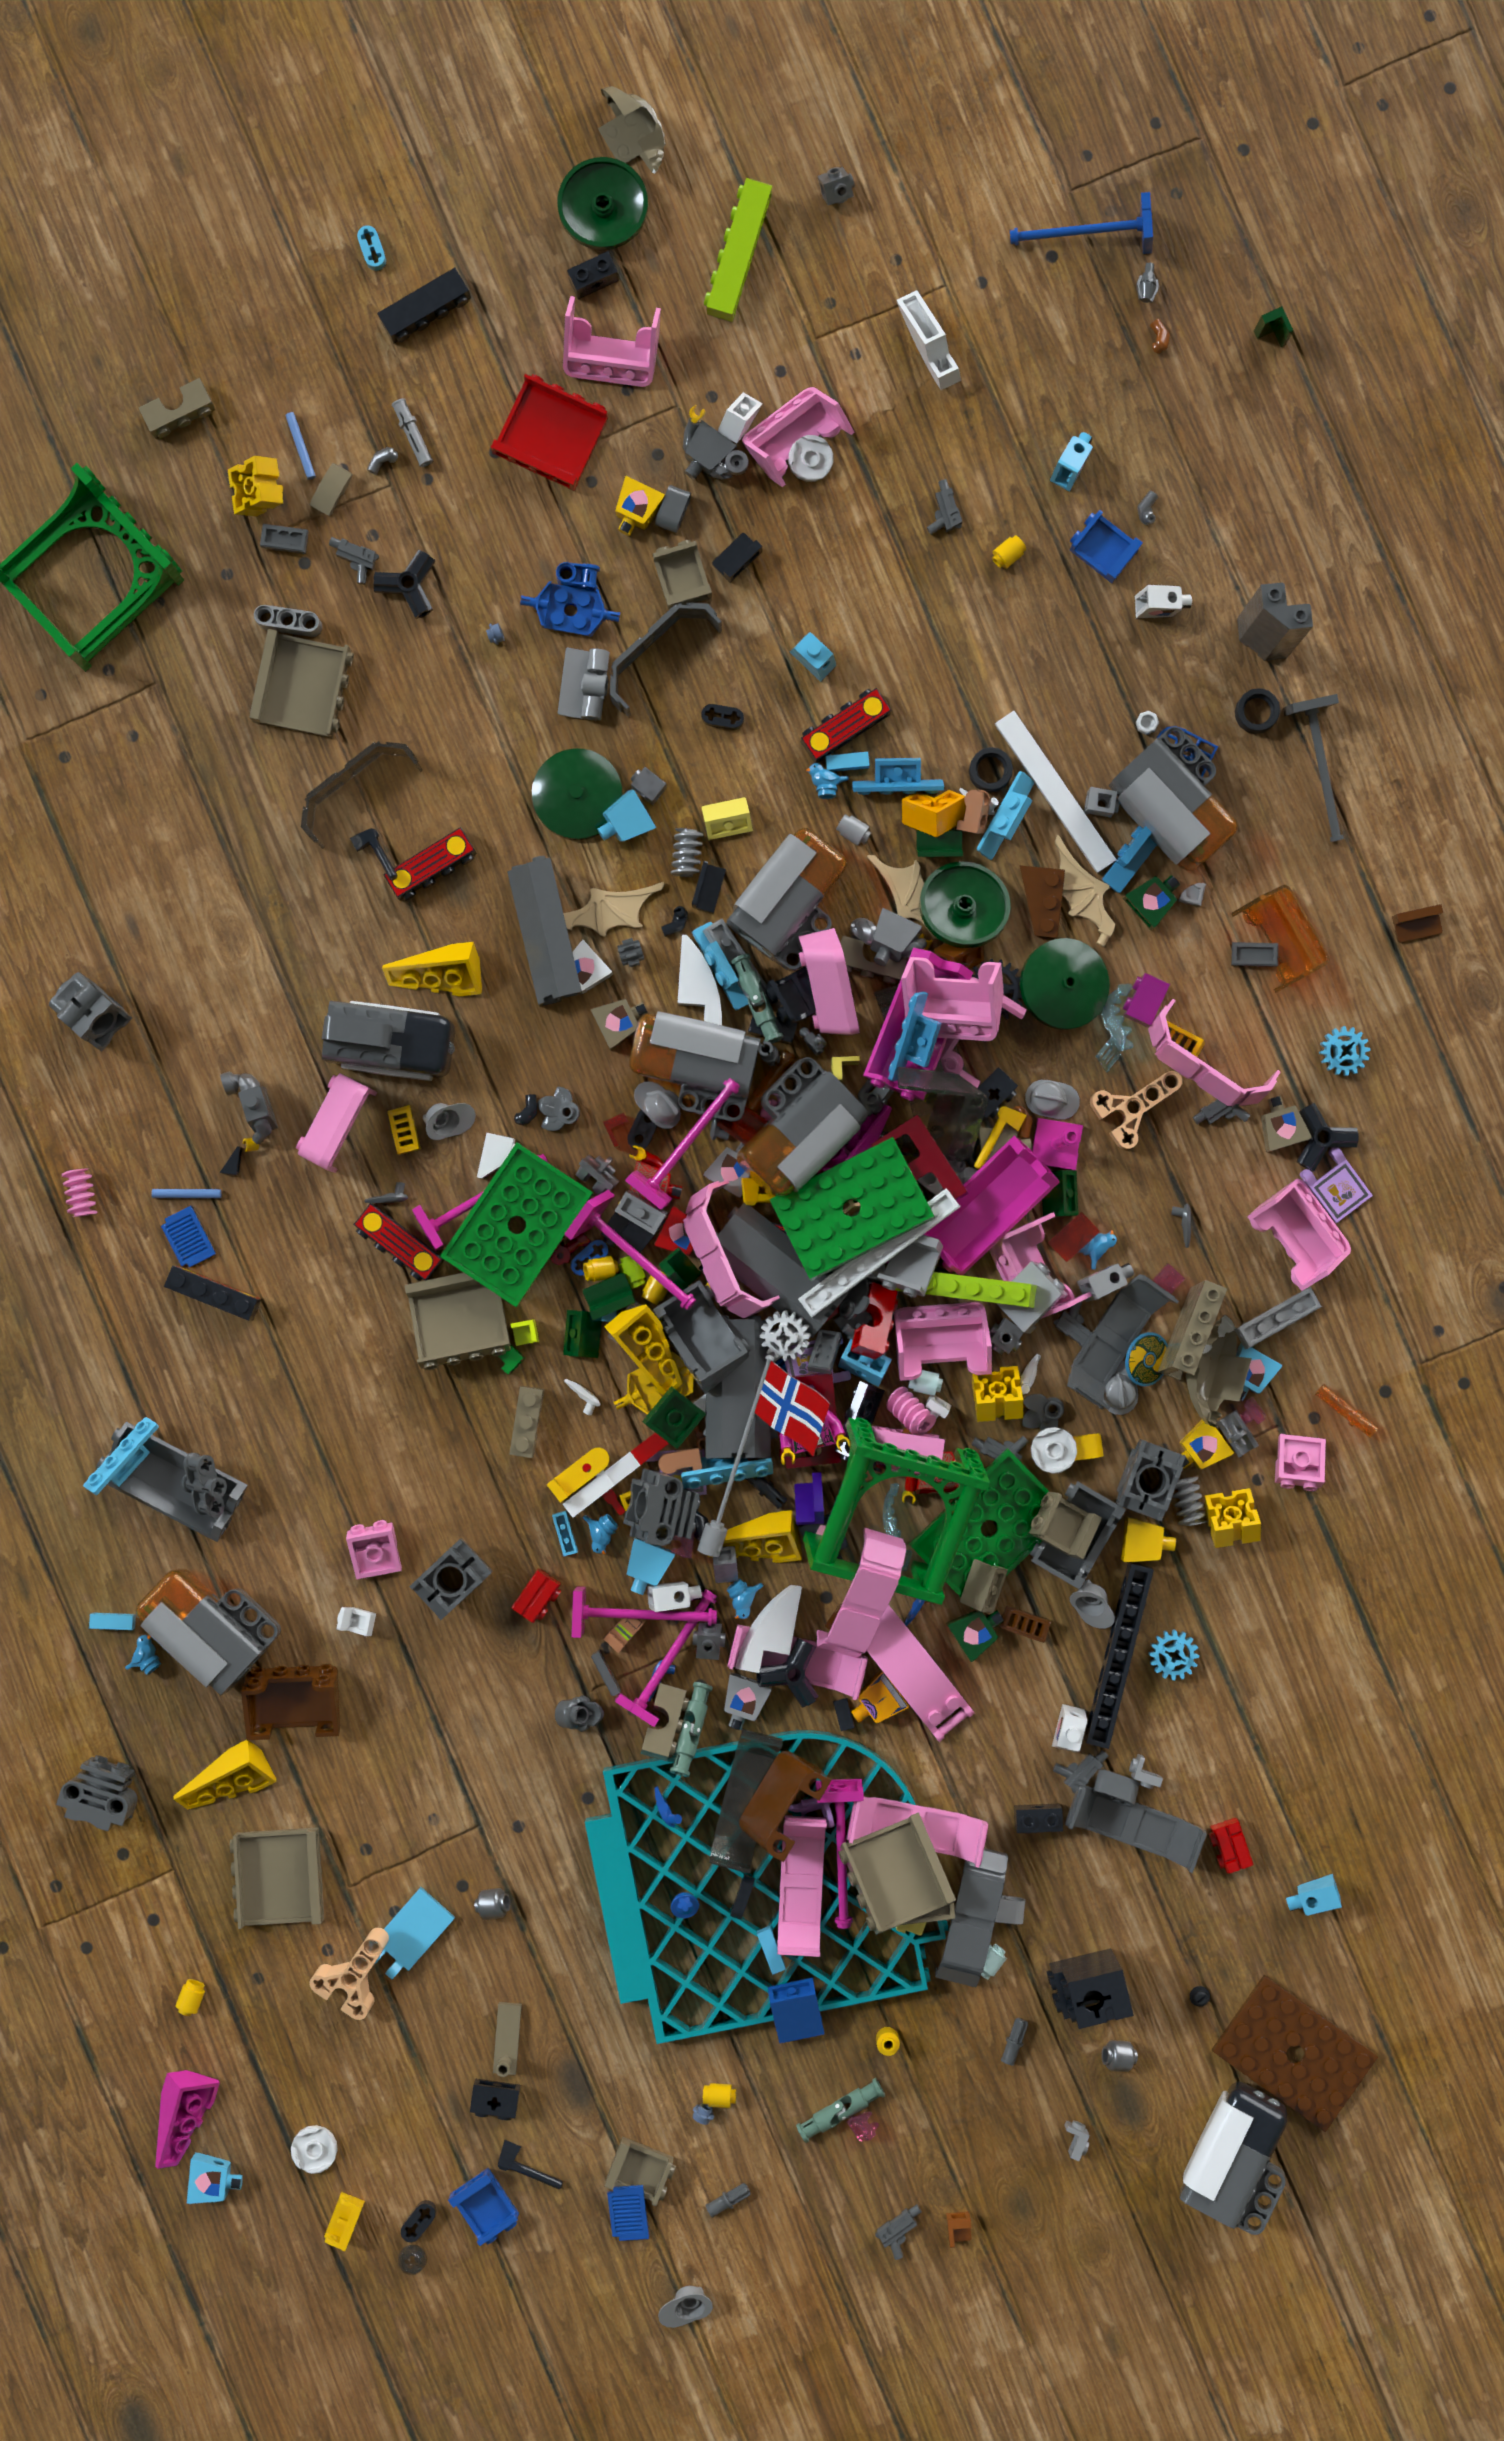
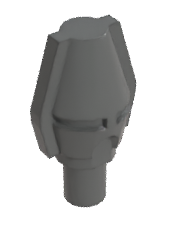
[1136,263,1159,303]

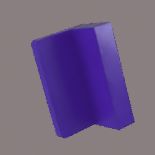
[794,1472,824,1525]

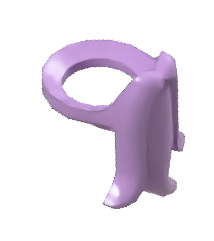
[788,1798,834,1828]

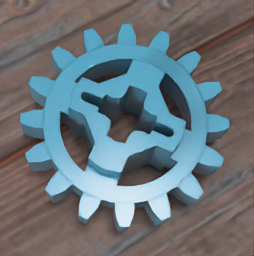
[1319,1026,1370,1076]
[1148,1629,1199,1681]

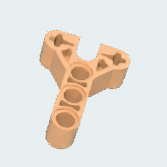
[1090,1071,1182,1150]
[310,1928,389,2020]

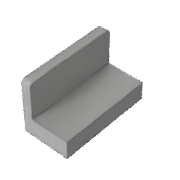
[615,1190,668,1235]

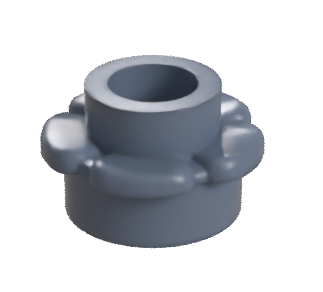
[486,623,505,645]
[692,2103,714,2125]

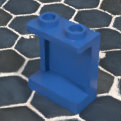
[1070,510,1143,583]
[768,1978,824,2044]
[448,2167,519,2246]

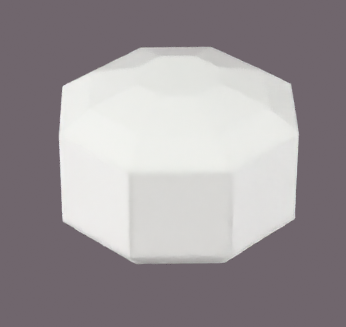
[1136,711,1159,735]

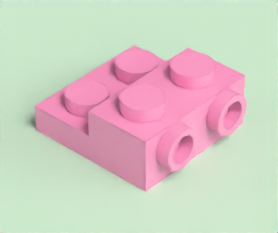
[1275,1434,1326,1491]
[346,1520,402,1579]

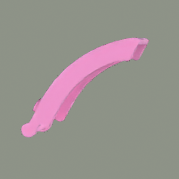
[866,1605,975,1742]

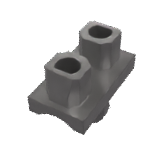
[576,1155,619,1195]
[1217,1410,1259,1457]

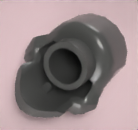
[555,1695,604,1732]

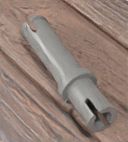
[392,398,433,467]

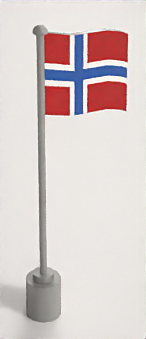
[697,1355,830,1557]

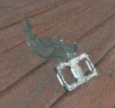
[1095,984,1134,1072]
[883,1483,913,1571]

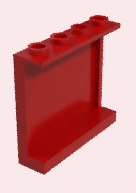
[491,374,608,491]

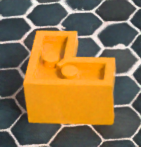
[902,790,966,837]

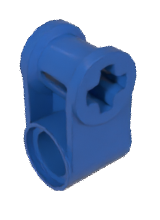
[556,562,600,591]

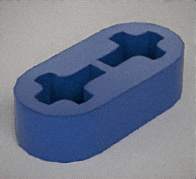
[571,1240,609,1276]

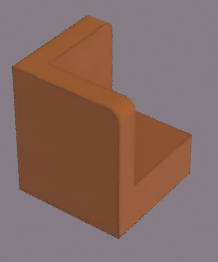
[946,2211,972,2248]

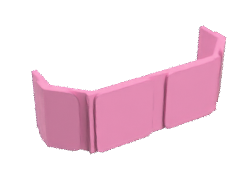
[1148,999,1280,1107]
[683,1180,780,1318]
[816,1527,906,1658]
[727,1625,868,1700]
[847,1797,988,1868]
[777,1815,827,1957]

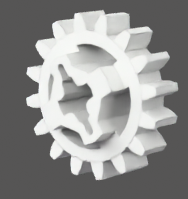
[760,1310,811,1361]

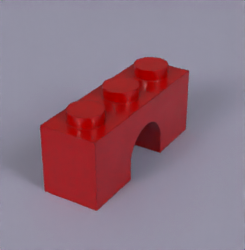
[850,1282,898,1360]

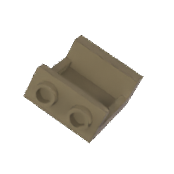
[653,540,712,610]
[1029,1492,1102,1559]
[604,2137,676,2206]

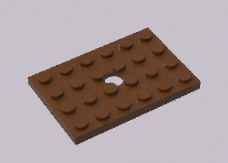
[1211,1975,1378,2132]

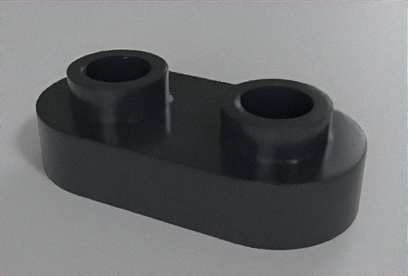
[627,1109,657,1150]

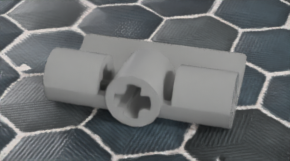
[558,647,610,721]

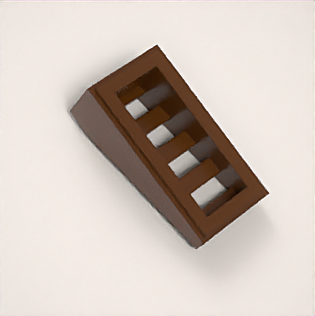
[999,1605,1051,1643]

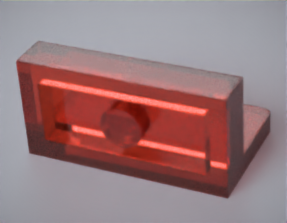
[717,1105,767,1150]
[603,1113,630,1149]
[1047,1212,1099,1262]

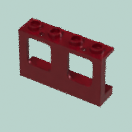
[871,1115,968,1200]
[777,1371,841,1469]

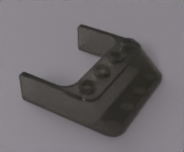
[879,1067,988,1162]

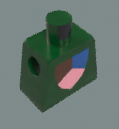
[1123,875,1180,930]
[946,1610,1004,1662]

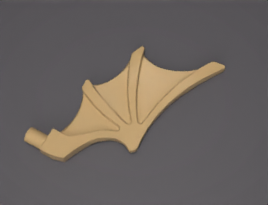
[1055,835,1115,947]
[867,855,938,939]
[563,882,664,937]

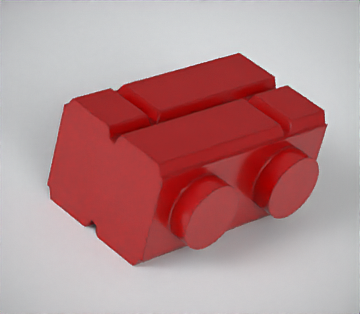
[511,1568,561,1623]
[1208,1818,1254,1874]

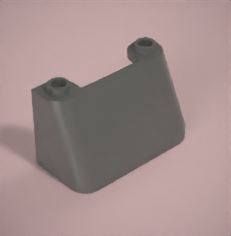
[653,1280,751,1394]
[1030,1481,1126,1590]

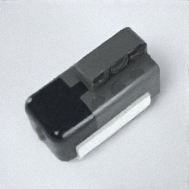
[321,1001,455,1081]
[1179,2082,1287,2235]

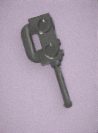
[799,1027,827,1056]
[845,1079,894,1145]

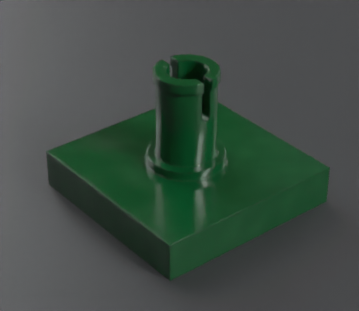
[642,1386,706,1449]

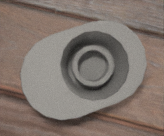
[1025,1080,1080,1119]
[634,1081,681,1129]
[423,1103,476,1140]
[1103,1360,1138,1415]
[1070,1580,1115,1629]
[658,2286,713,2328]

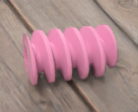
[62,1169,97,1217]
[887,1386,936,1436]

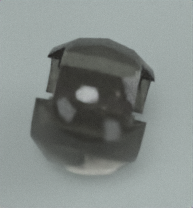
[398,2244,427,2275]

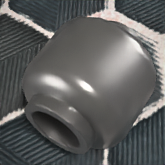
[474,1888,510,1920]
[1101,2040,1138,2072]

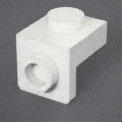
[337,1607,376,1636]

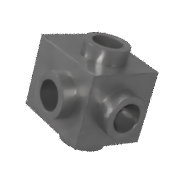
[817,167,855,206]
[989,1318,1023,1355]
[693,1622,726,1660]

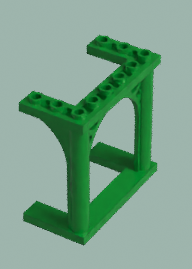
[0,463,184,672]
[803,1418,990,1605]

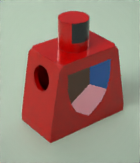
[654,1206,693,1256]

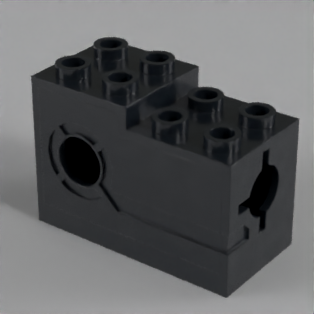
[1046,1948,1134,2029]

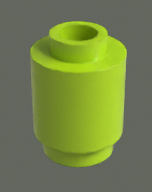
[618,1256,646,1289]

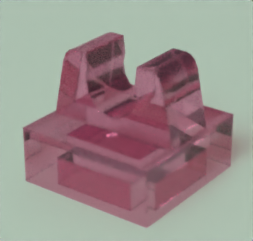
[1152,1263,1185,1294]
[1240,1397,1266,1424]
[672,1533,694,1558]
[847,2112,879,2141]

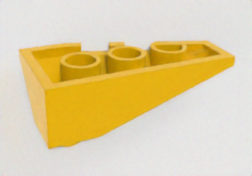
[382,942,482,996]
[604,1304,683,1395]
[707,1510,802,1563]
[173,1740,276,1810]

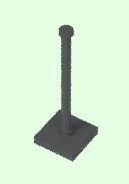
[1283,694,1344,842]

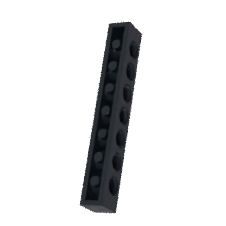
[1084,1562,1154,1749]

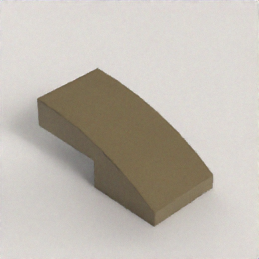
[309,463,353,516]

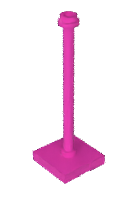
[625,1078,740,1210]
[1032,1118,1083,1170]
[412,1154,549,1252]
[565,1190,696,1310]
[571,1586,717,1638]
[615,1589,717,1727]
[816,1779,864,1929]

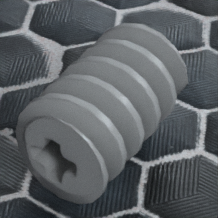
[671,828,703,877]
[1172,1477,1207,1526]

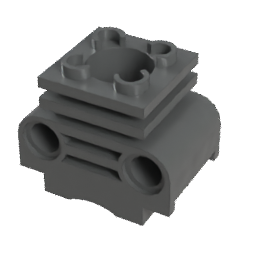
[1116,1439,1186,1521]
[623,1468,700,1546]
[409,1538,493,1620]
[56,1755,138,1831]

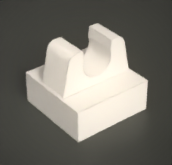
[925,1395,951,1419]

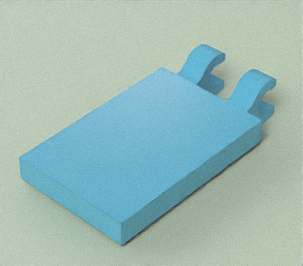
[374,1887,455,1979]

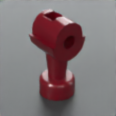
[551,1233,591,1265]

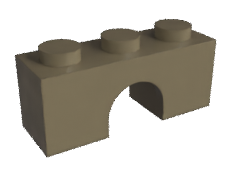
[138,378,215,438]
[840,936,907,984]
[509,1386,545,1458]
[640,1683,689,1761]

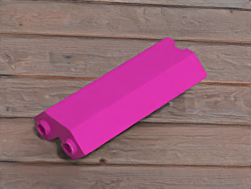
[863,948,973,1101]
[923,1136,1060,1276]

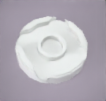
[788,435,833,482]
[1031,1427,1077,1473]
[291,2125,338,2174]

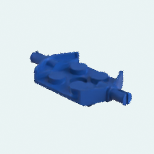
[520,581,620,636]

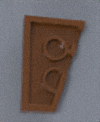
[1020,865,1065,938]

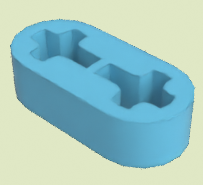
[357,226,386,271]

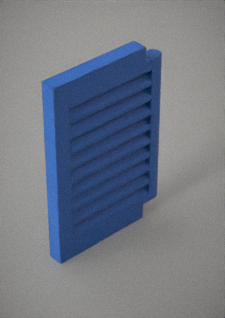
[161,1206,216,1267]
[607,2185,649,2241]

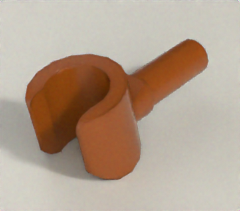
[694,1425,706,1450]

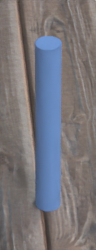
[285,412,316,480]
[152,1189,222,1198]

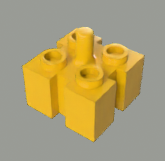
[228,456,283,517]
[972,1366,1023,1422]
[1205,1488,1261,1548]

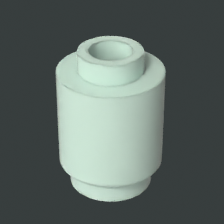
[908,1370,943,1396]
[981,1944,1007,1980]

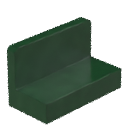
[1254,306,1293,347]
[916,829,963,857]
[1042,1170,1079,1217]
[658,1248,701,1291]
[583,1273,636,1320]
[563,1310,602,1358]

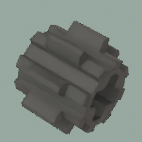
[617,938,644,967]

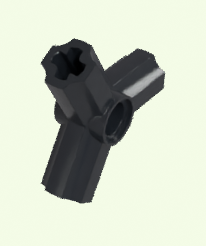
[373,550,436,619]
[1296,1103,1359,1172]
[756,1638,819,1708]

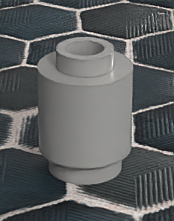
[836,814,871,846]

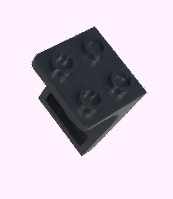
[766,966,816,1028]
[834,1382,886,1473]

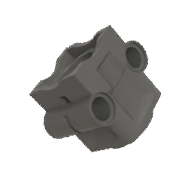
[49,972,132,1052]

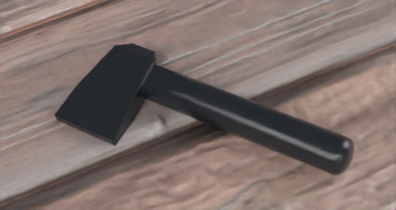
[350,828,398,880]
[498,2140,563,2189]

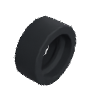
[1235,688,1280,734]
[969,747,1013,793]

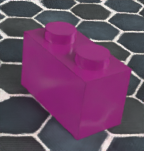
[1122,973,1170,1028]

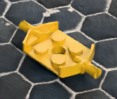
[614,1352,694,1415]

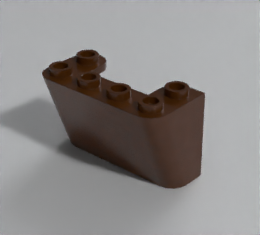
[241,1664,340,1740]
[739,1751,831,1862]

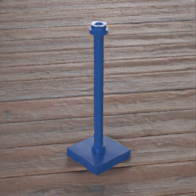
[1010,192,1153,254]

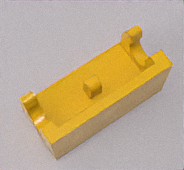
[324,2192,365,2252]

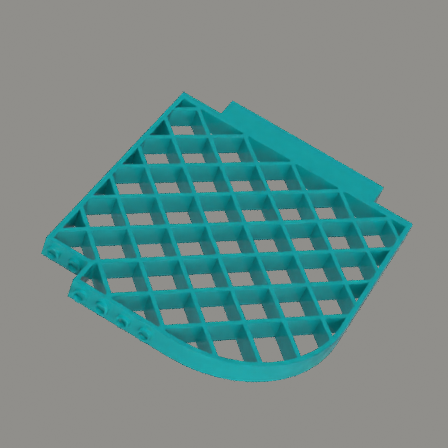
[585,1730,949,2044]

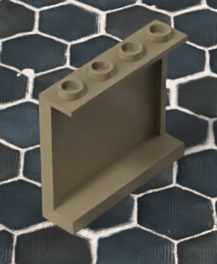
[249,629,354,738]
[405,1273,511,1370]
[1158,1280,1227,1380]
[838,1812,956,1935]
[230,1827,324,1929]

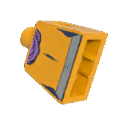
[851,1670,909,1723]

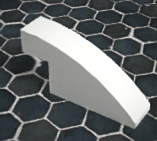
[897,290,961,390]
[678,935,722,1025]
[735,1585,802,1673]

